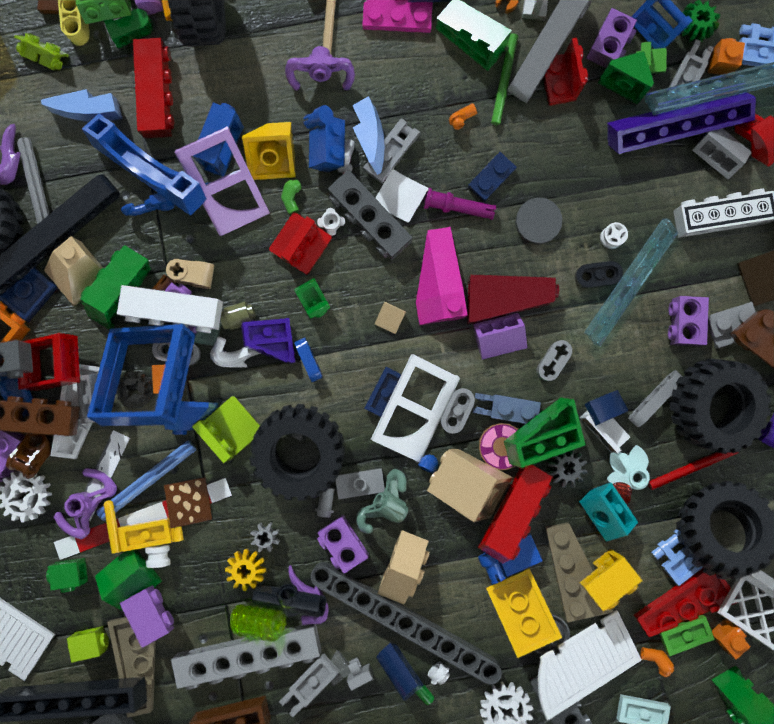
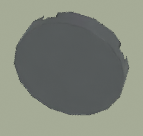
[515,197,562,245]

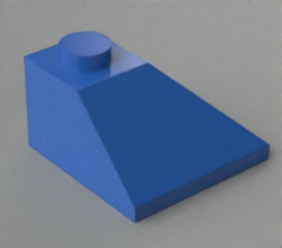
[164,401,219,435]

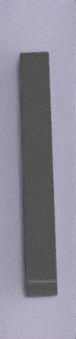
[311,562,502,684]

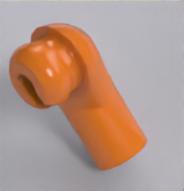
[449,103,477,130]

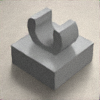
[347,657,373,690]

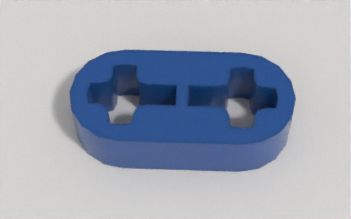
[294,337,323,383]

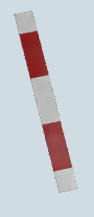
[54,478,232,560]

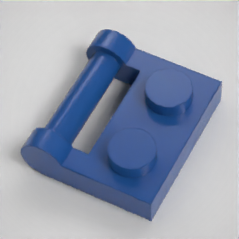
[632,0,693,49]

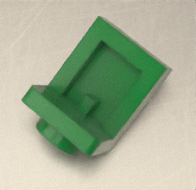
[294,278,330,319]

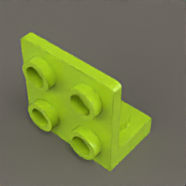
[192,396,260,463]

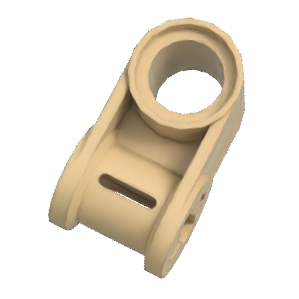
[166,259,215,289]

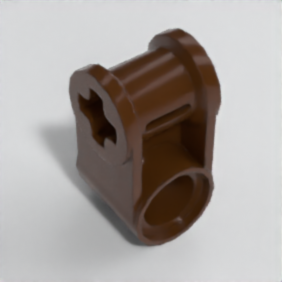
[6,433,52,479]

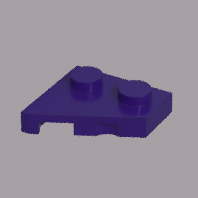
[241,318,295,364]

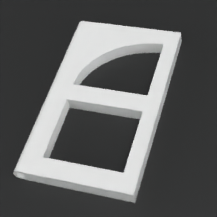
[371,354,460,462]

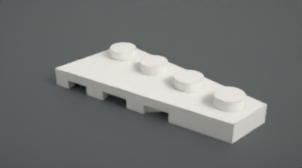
[50,364,100,459]

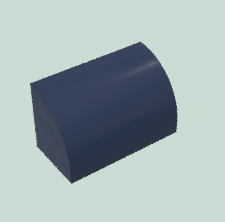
[376,643,424,701]

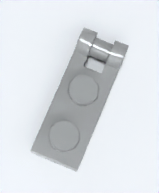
[363,119,421,184]

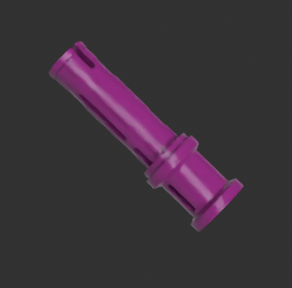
[424,188,496,220]

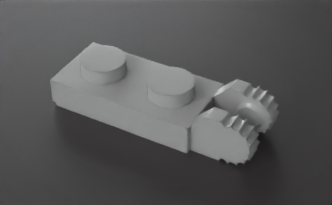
[665,39,714,104]
[279,654,340,717]

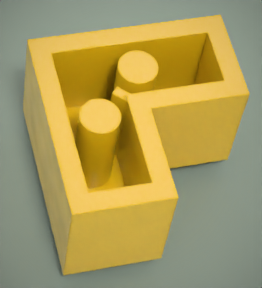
[579,549,642,612]

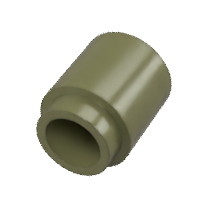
[220,301,256,330]

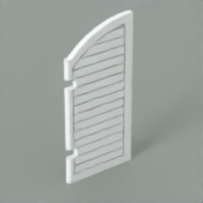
[0,598,56,681]
[538,610,641,720]

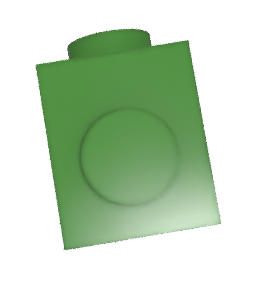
[637,42,667,74]

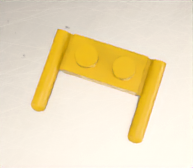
[104,500,184,554]

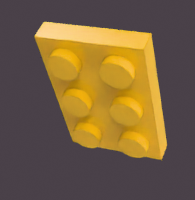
[486,568,562,658]

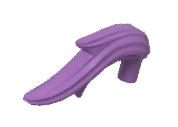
[0,124,21,185]
[288,565,329,626]

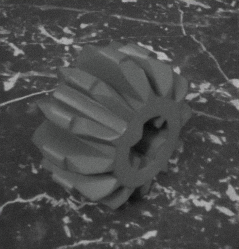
[546,450,588,488]

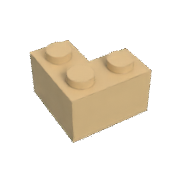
[377,531,429,604]

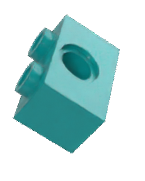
[579,482,638,541]

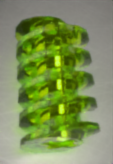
[230,604,286,642]

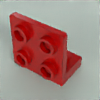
[543,38,588,106]

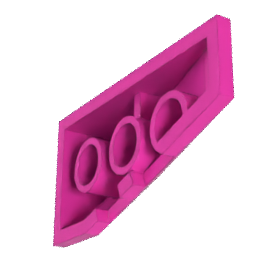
[416,227,468,325]

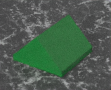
[598,51,654,105]
[95,549,162,612]

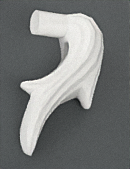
[210,337,261,368]

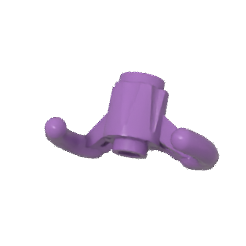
[285,46,355,90]
[53,468,117,539]

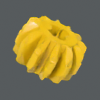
[225,549,266,591]

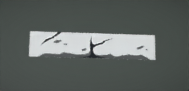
[84,430,130,521]

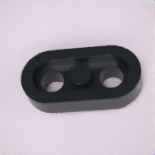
[574,261,623,289]

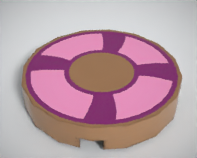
[479,423,518,470]

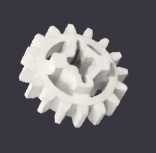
[0,471,52,522]
[480,682,533,724]

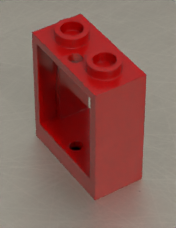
[18,333,80,391]

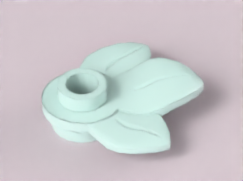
[607,445,650,490]

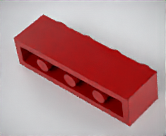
[133,38,174,139]
[478,464,552,563]

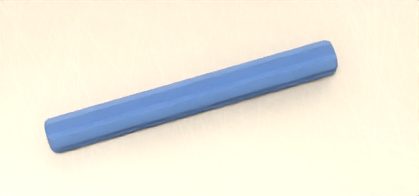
[97,441,196,521]

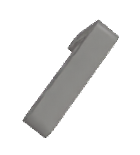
[507,0,592,103]

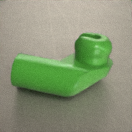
[281,180,301,215]

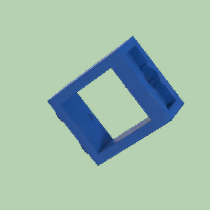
[193,102,244,177]

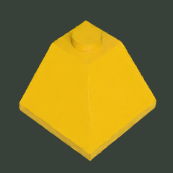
[242,122,296,180]

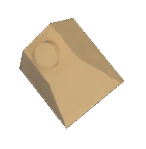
[44,236,103,306]

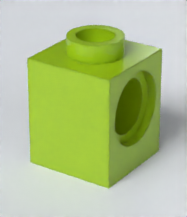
[67,626,109,663]

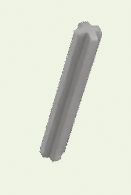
[17,138,50,224]

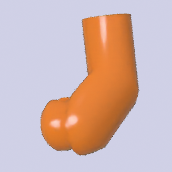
[640,647,674,677]

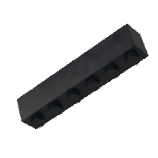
[0,677,147,722]

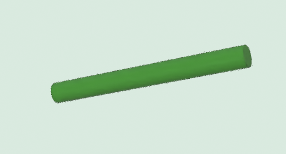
[491,34,519,125]

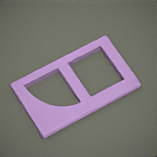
[175,127,270,236]

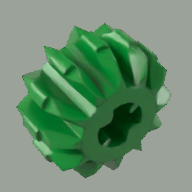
[682,0,721,42]

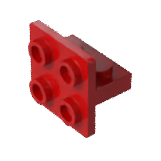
[269,212,332,275]

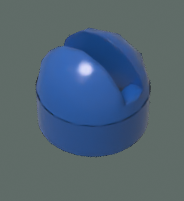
[418,454,438,474]

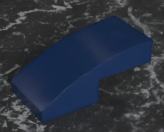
[585,390,629,426]

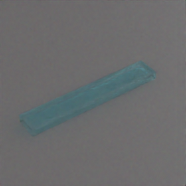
[645,62,774,115]
[584,218,678,346]

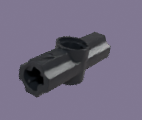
[252,584,327,618]

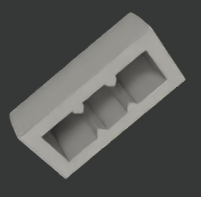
[693,128,751,179]

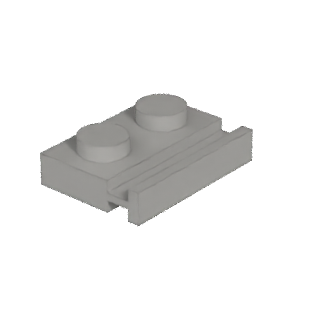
[708,302,756,349]

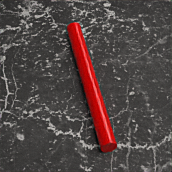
[648,452,739,490]

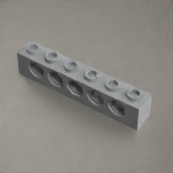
[171,624,322,690]

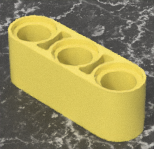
[58,0,90,46]

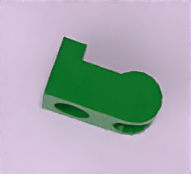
[104,9,153,48]

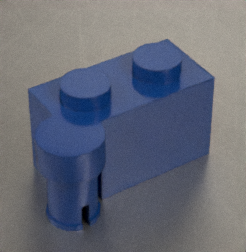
[304,105,345,172]
[478,533,542,584]

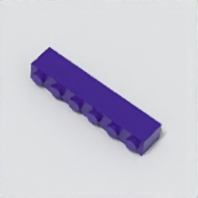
[607,89,756,154]

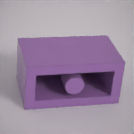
[120,585,174,648]

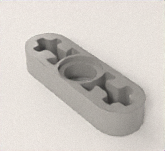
[628,370,683,427]

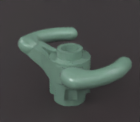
[356,469,408,534]

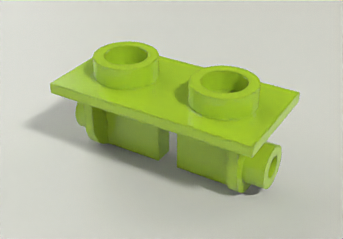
[14,33,69,70]

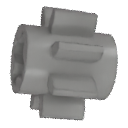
[250,522,280,552]

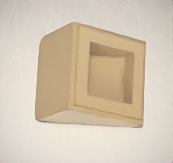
[375,302,406,334]

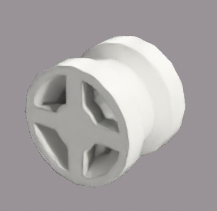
[600,222,628,249]
[145,544,171,568]

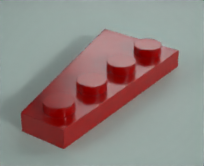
[634,568,739,637]

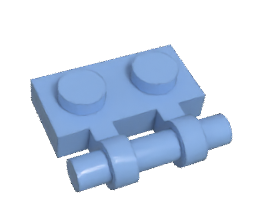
[739,23,774,69]
[651,529,703,586]

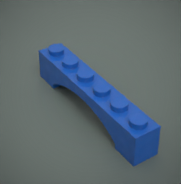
[82,113,207,216]

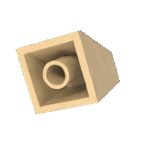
[427,449,513,522]

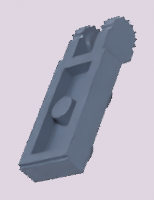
[472,393,541,424]

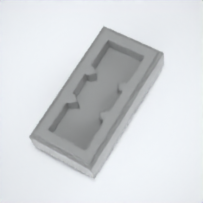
[336,468,385,499]

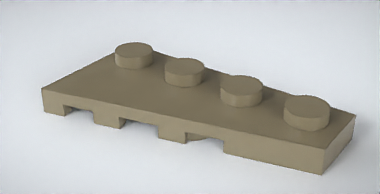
[544,522,614,623]
[107,617,156,718]

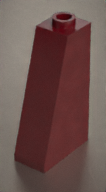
[467,275,559,324]

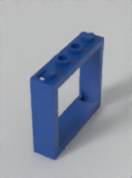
[87,324,196,426]

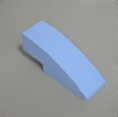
[41,89,123,121]
[352,96,385,175]

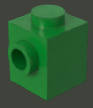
[46,558,88,593]

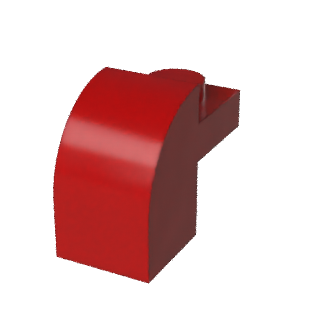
[735,114,774,167]

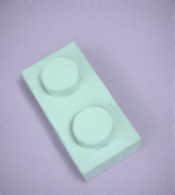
[617,694,671,724]

